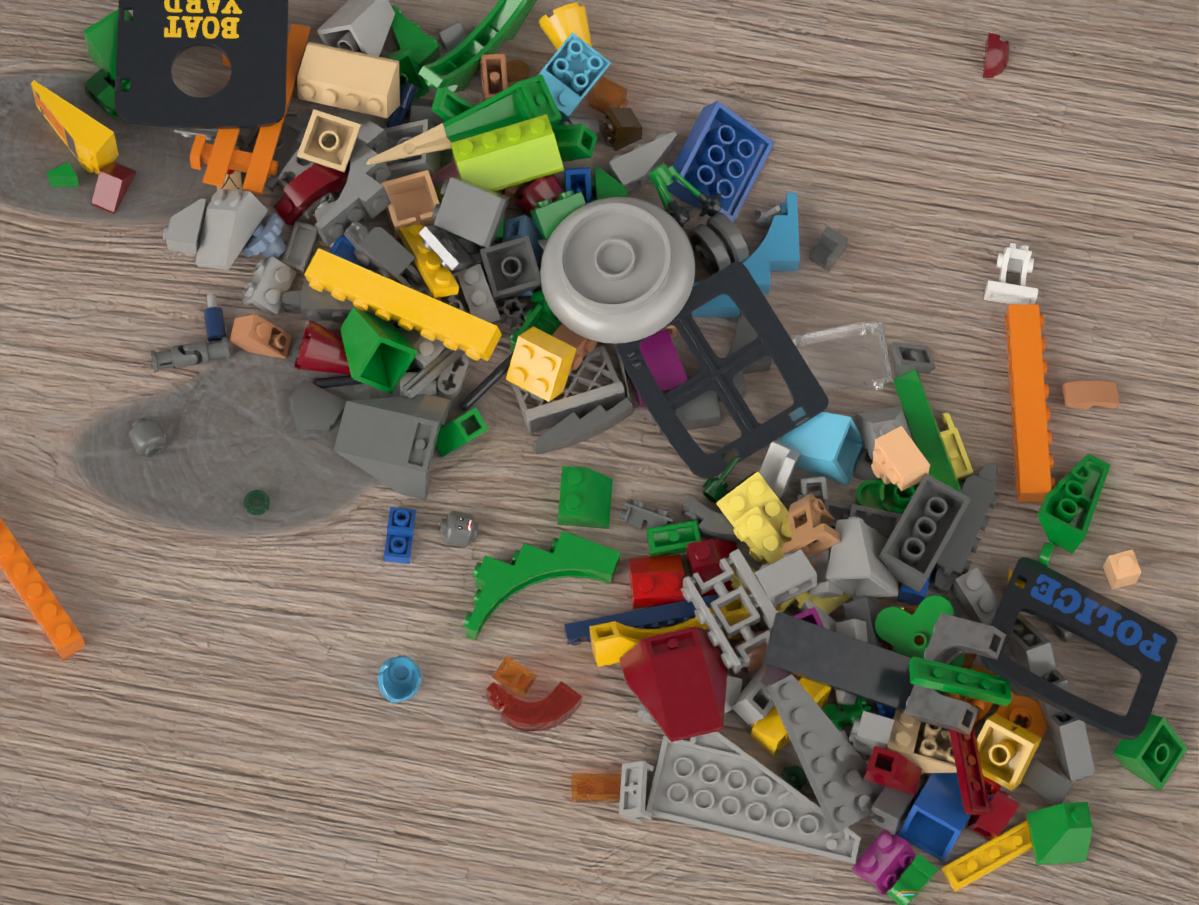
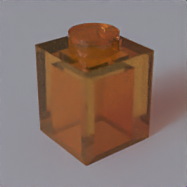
[588,76,628,115]
[492,655,538,698]

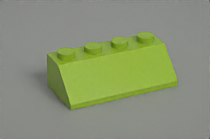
[450,114,564,191]

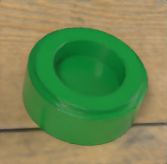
[1038,542,1055,567]

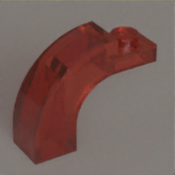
[486,681,582,732]

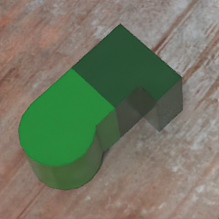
[84,68,119,118]

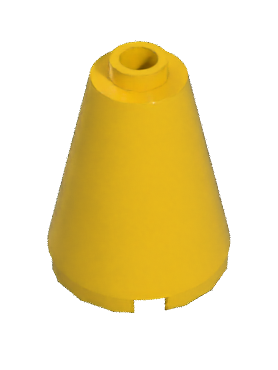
[539,2,592,51]

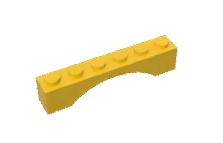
[589,598,749,667]

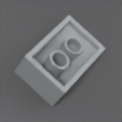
[384,119,441,180]
[195,189,268,270]

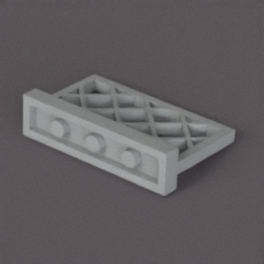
[510,346,624,432]

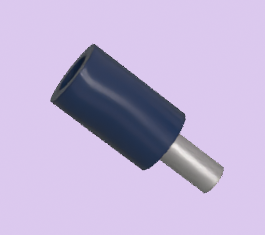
[204,293,227,342]

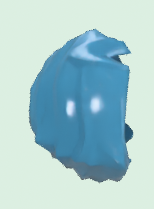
[377,655,422,703]

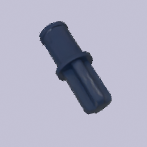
[387,81,418,128]

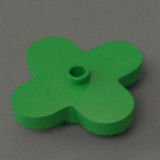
[855,479,920,514]
[875,595,966,667]

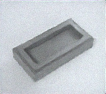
[281,221,319,274]

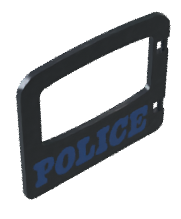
[980,557,1177,740]

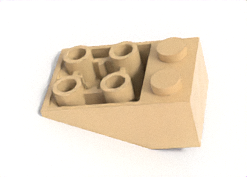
[886,710,957,774]

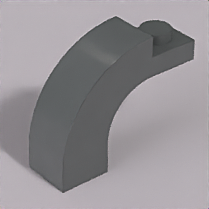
[682,496,740,542]

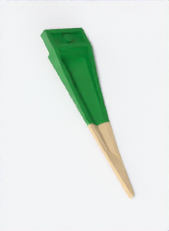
[366,75,562,165]

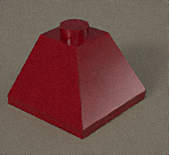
[685,539,737,597]

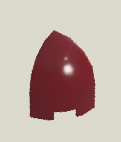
[983,33,1009,78]

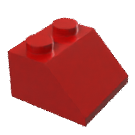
[628,555,685,609]

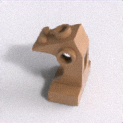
[782,493,841,559]

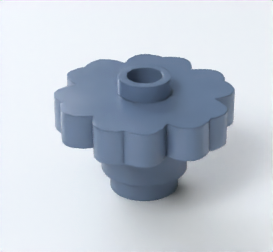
[241,213,286,258]

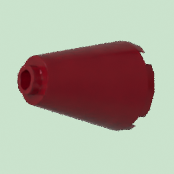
[513,174,564,219]
[294,320,351,375]

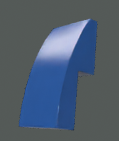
[384,507,416,564]

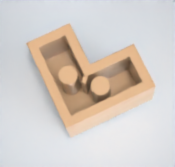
[871,426,930,491]

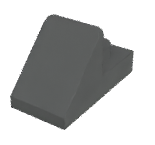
[890,342,936,378]

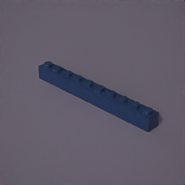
[564,594,719,646]

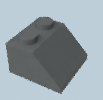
[480,235,541,303]

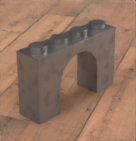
[904,613,1006,735]

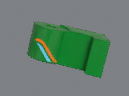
[888,854,938,905]

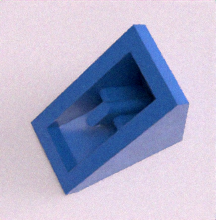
[564,167,592,204]

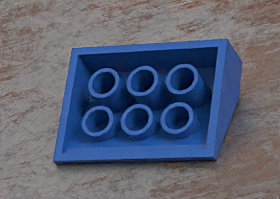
[666,101,775,223]

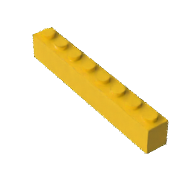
[304,248,502,361]

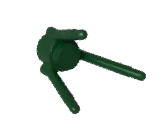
[702,445,756,504]

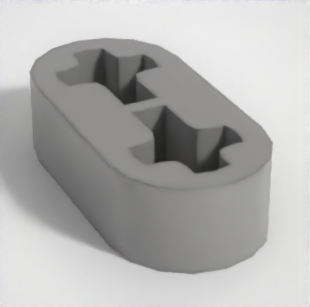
[437,354,469,399]

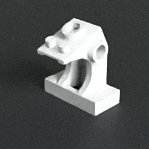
[984,243,1038,304]

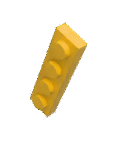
[399,224,459,298]

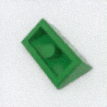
[646,520,701,557]

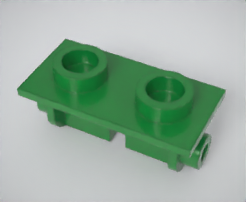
[821,697,870,731]

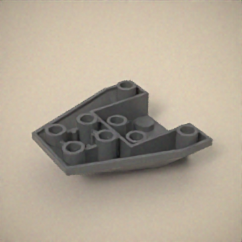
[334,394,451,500]

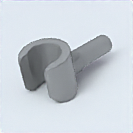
[754,205,780,227]

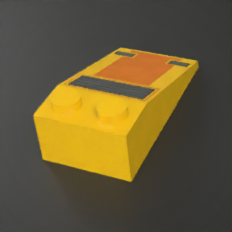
[31,80,119,175]

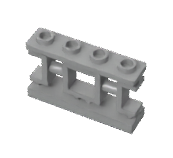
[681,549,777,674]

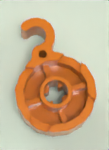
[996,692,1047,738]

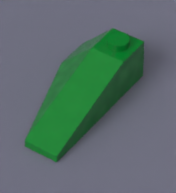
[1037,453,1111,554]

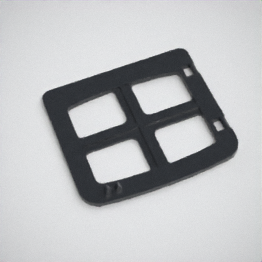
[616,262,829,478]

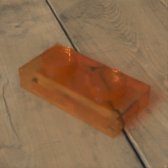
[571,773,622,803]

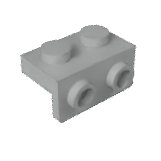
[242,256,297,316]

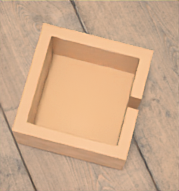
[381,170,440,240]

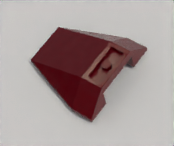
[620,626,728,742]

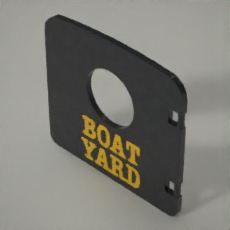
[114,0,289,129]

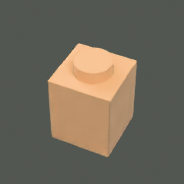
[1103,549,1141,590]

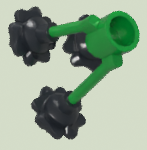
[648,163,723,228]

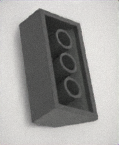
[879,473,972,593]

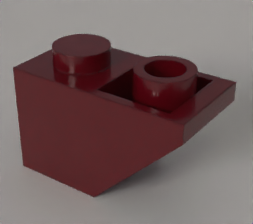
[863,746,922,795]
[966,791,1020,841]

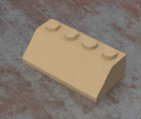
[297,42,400,118]

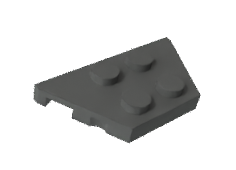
[241,110,313,192]

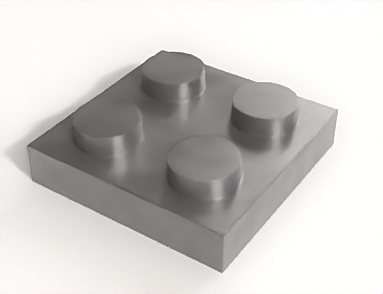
[419,226,477,270]

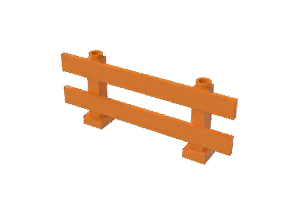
[190,23,311,195]

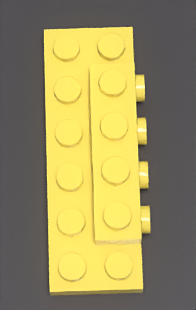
[716,472,851,615]

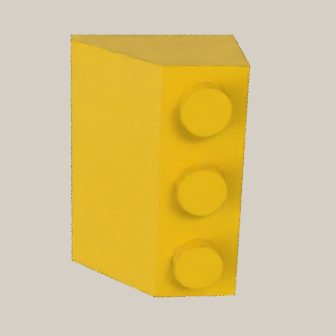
[750,678,831,758]

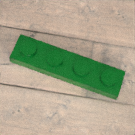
[908,656,1012,706]

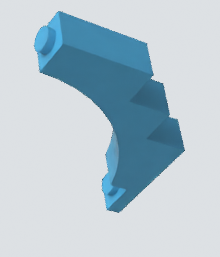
[692,193,800,317]

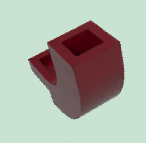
[273,160,350,225]

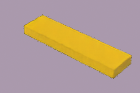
[941,820,1033,892]

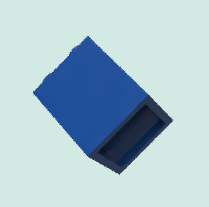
[898,773,971,863]

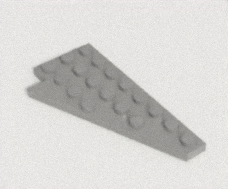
[646,732,861,864]

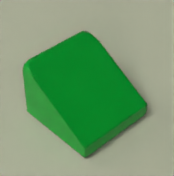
[46,162,79,187]

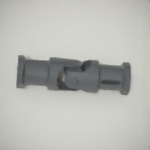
[150,337,230,373]

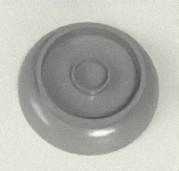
[540,197,695,343]

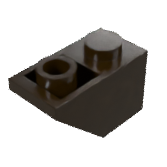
[602,107,643,151]

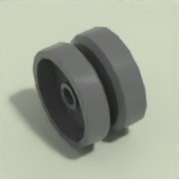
[688,212,749,275]

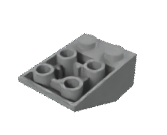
[414,264,501,323]

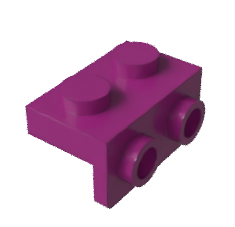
[852,829,916,895]

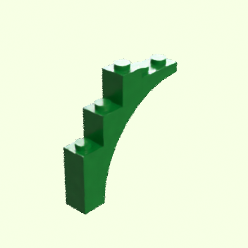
[419,0,537,93]
[432,87,597,162]
[463,531,621,640]

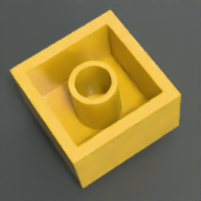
[506,327,576,402]
[977,713,1042,791]

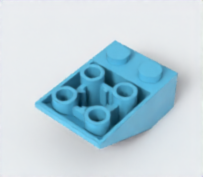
[537,32,611,124]

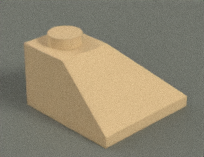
[297,109,361,173]

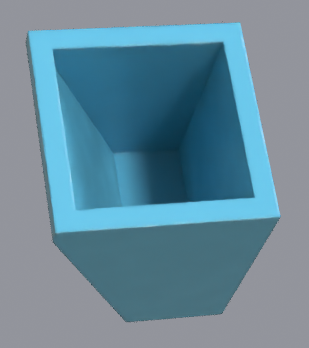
[779,407,865,486]

